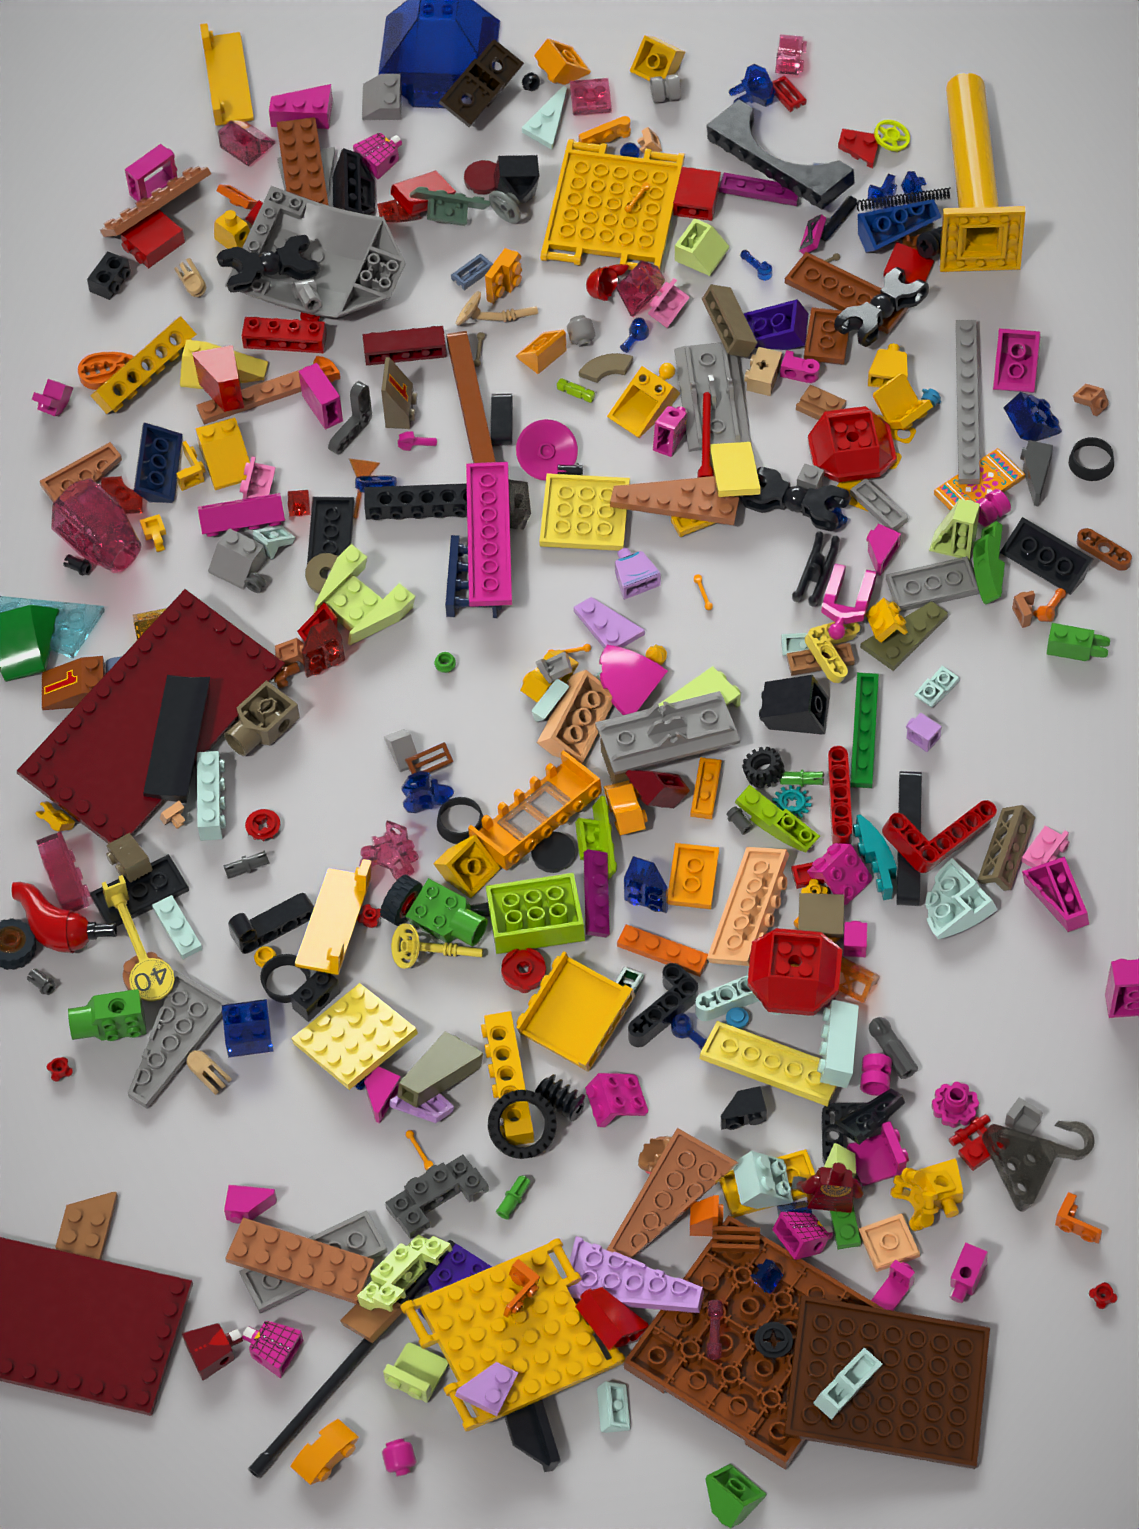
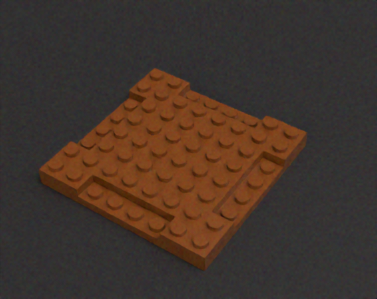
[624,1215,886,1470]

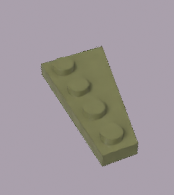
[860,601,948,671]

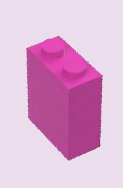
[299,363,343,430]

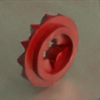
[245,809,281,842]

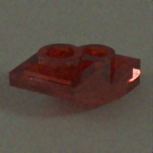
[377,199,421,223]

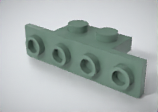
[409,187,490,226]

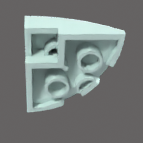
[925,858,998,939]

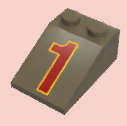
[381,357,417,429]

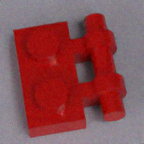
[949,1114,1010,1171]

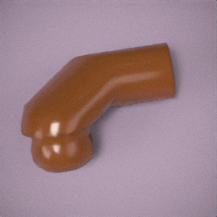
[274,662,300,689]

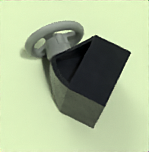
[489,155,540,223]

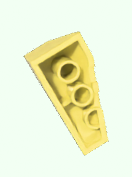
[180,340,268,389]

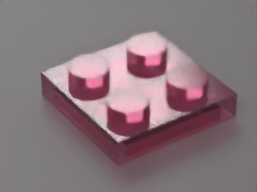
[570,78,612,115]

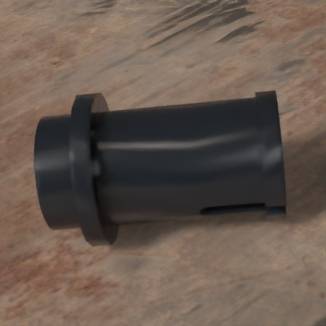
[557,463,583,475]
[63,554,92,575]

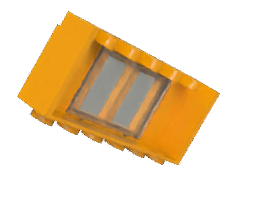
[468,750,602,871]

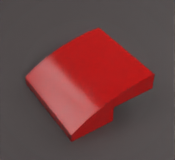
[883,242,934,284]

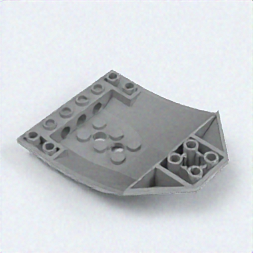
[225,186,405,318]

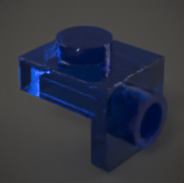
[868,174,897,204]

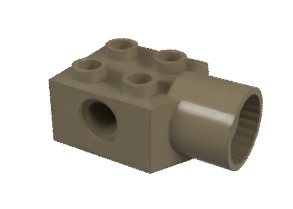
[224,680,300,756]

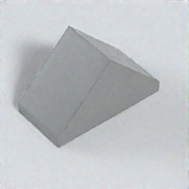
[384,729,420,772]

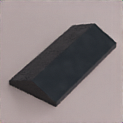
[1000,517,1094,595]

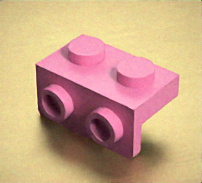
[648,278,690,328]
[240,456,276,499]

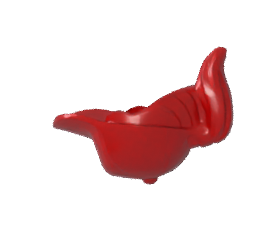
[586,264,629,301]

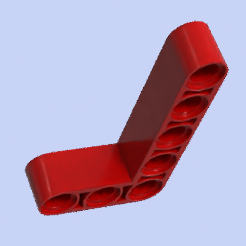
[882,800,997,873]

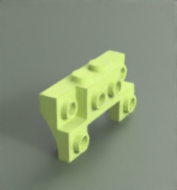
[357,1235,452,1312]

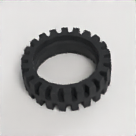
[488,1090,557,1159]

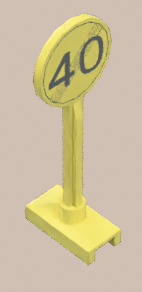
[102,875,175,1002]

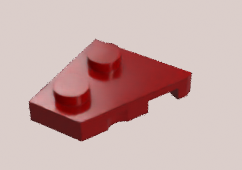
[838,128,881,168]

